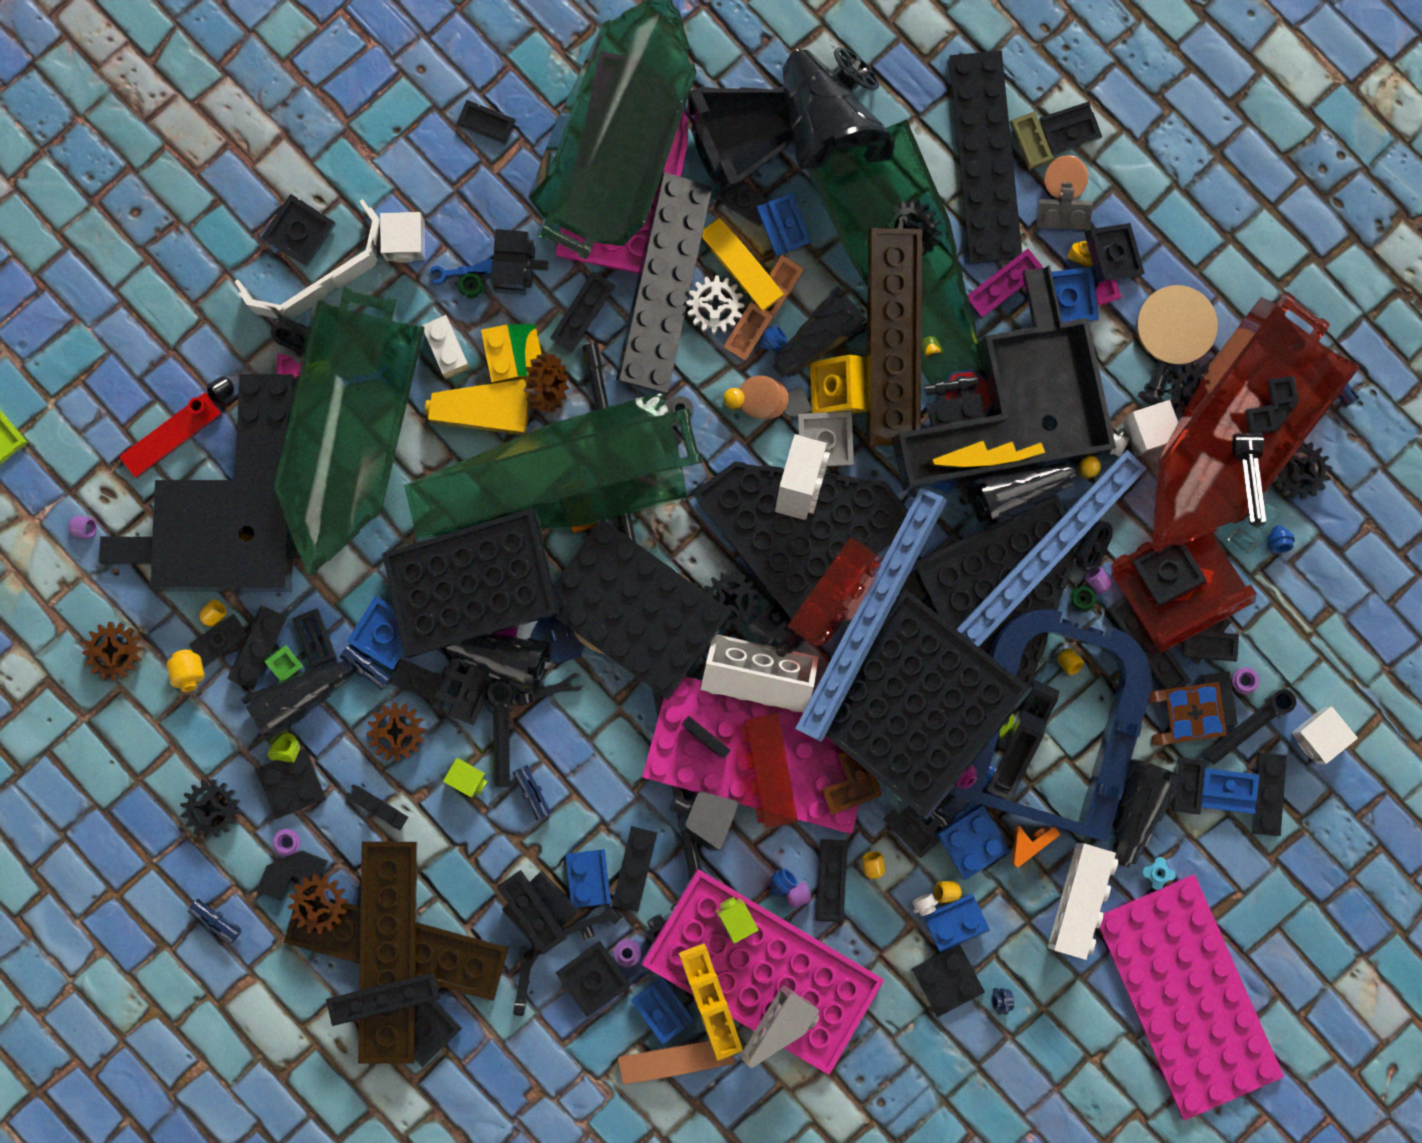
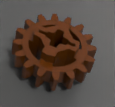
[524,354,569,413]
[82,622,144,681]
[366,703,426,762]
[288,874,349,934]

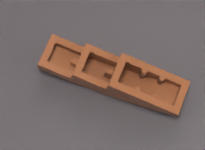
[723,255,805,361]
[618,1040,735,1085]

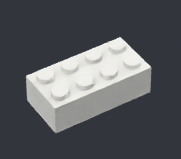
[775,434,830,520]
[701,635,819,712]
[1047,843,1118,960]

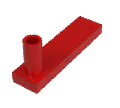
[119,392,223,479]

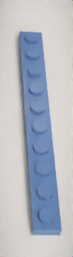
[957,450,1147,647]
[795,488,947,742]

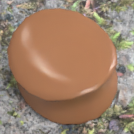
[1044,155,1089,200]
[739,376,789,419]

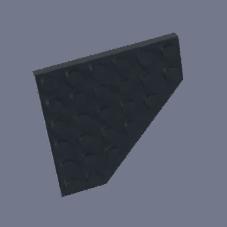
[692,461,909,620]
[913,494,1081,687]

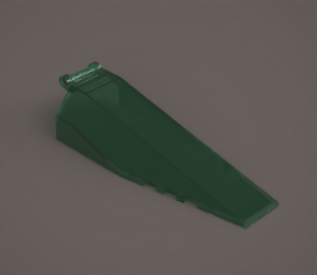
[807,119,985,384]
[404,393,703,538]

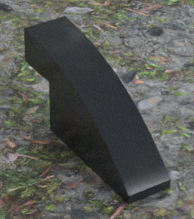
[986,680,1060,801]

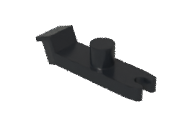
[346,784,408,831]
[563,907,623,940]

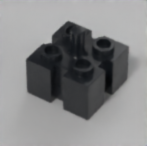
[491,229,549,295]

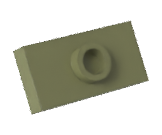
[1009,111,1055,171]

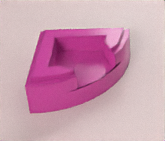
[1095,280,1122,307]
[277,353,305,381]

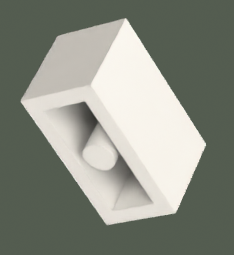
[422,315,470,379]

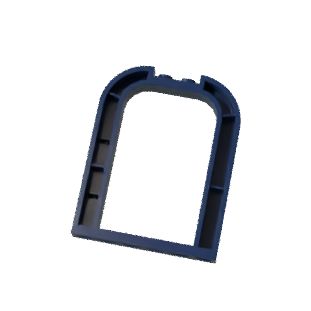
[948,609,1152,842]

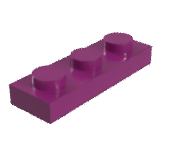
[965,249,1044,319]

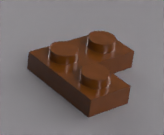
[821,752,882,815]

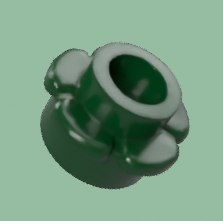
[458,273,484,299]
[1070,585,1096,612]

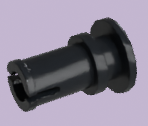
[1138,363,1172,405]

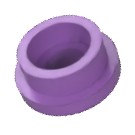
[1231,667,1259,694]
[273,829,301,856]
[614,939,641,967]

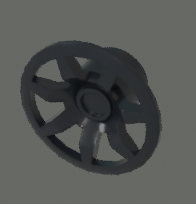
[833,47,879,93]

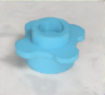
[1143,857,1175,890]

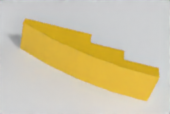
[701,218,784,312]
[929,441,1045,468]
[678,943,743,1061]

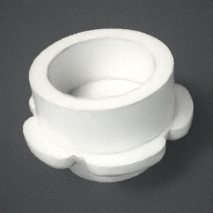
[1110,432,1130,457]
[912,893,938,916]

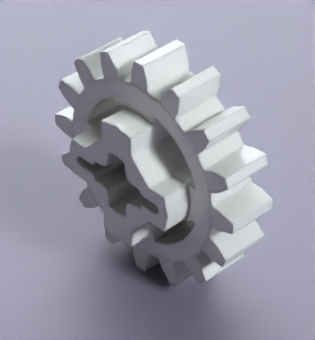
[687,275,744,335]

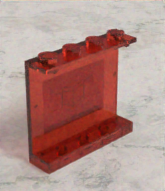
[1111,514,1257,653]

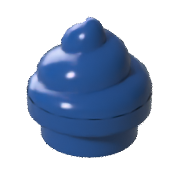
[759,324,787,351]
[1267,525,1295,553]
[770,868,798,896]

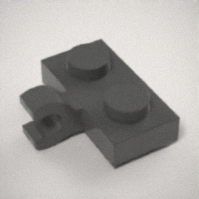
[1036,182,1093,230]

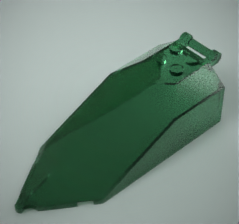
[528,0,697,259]
[273,287,425,575]

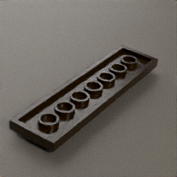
[867,228,922,446]
[358,841,418,1064]
[283,891,509,1001]

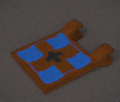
[1148,682,1227,746]

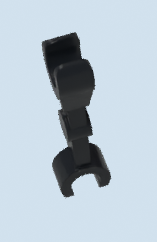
[517,673,584,706]
[513,947,538,1016]

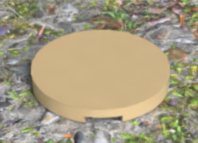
[1136,285,1218,366]

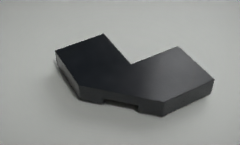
[1244,376,1299,435]
[256,850,328,901]

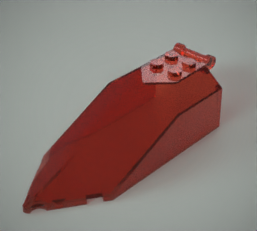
[1152,292,1360,552]

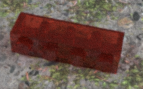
[788,537,882,646]
[741,714,798,828]

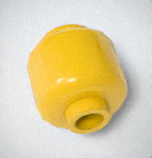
[166,650,205,692]

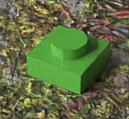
[264,644,303,681]

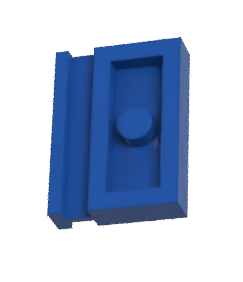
[755,193,812,257]
[1201,768,1259,814]
[566,849,611,908]
[923,894,990,953]
[631,977,695,1044]

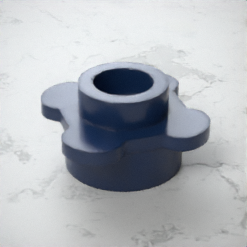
[991,987,1014,1015]

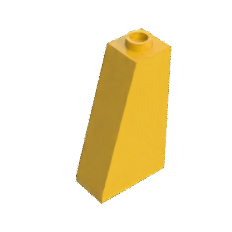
[424,379,530,436]

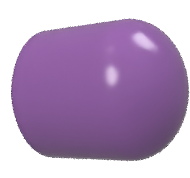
[68,516,97,539]
[1084,567,1111,594]
[785,882,812,908]

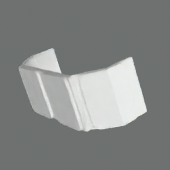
[235,199,381,319]

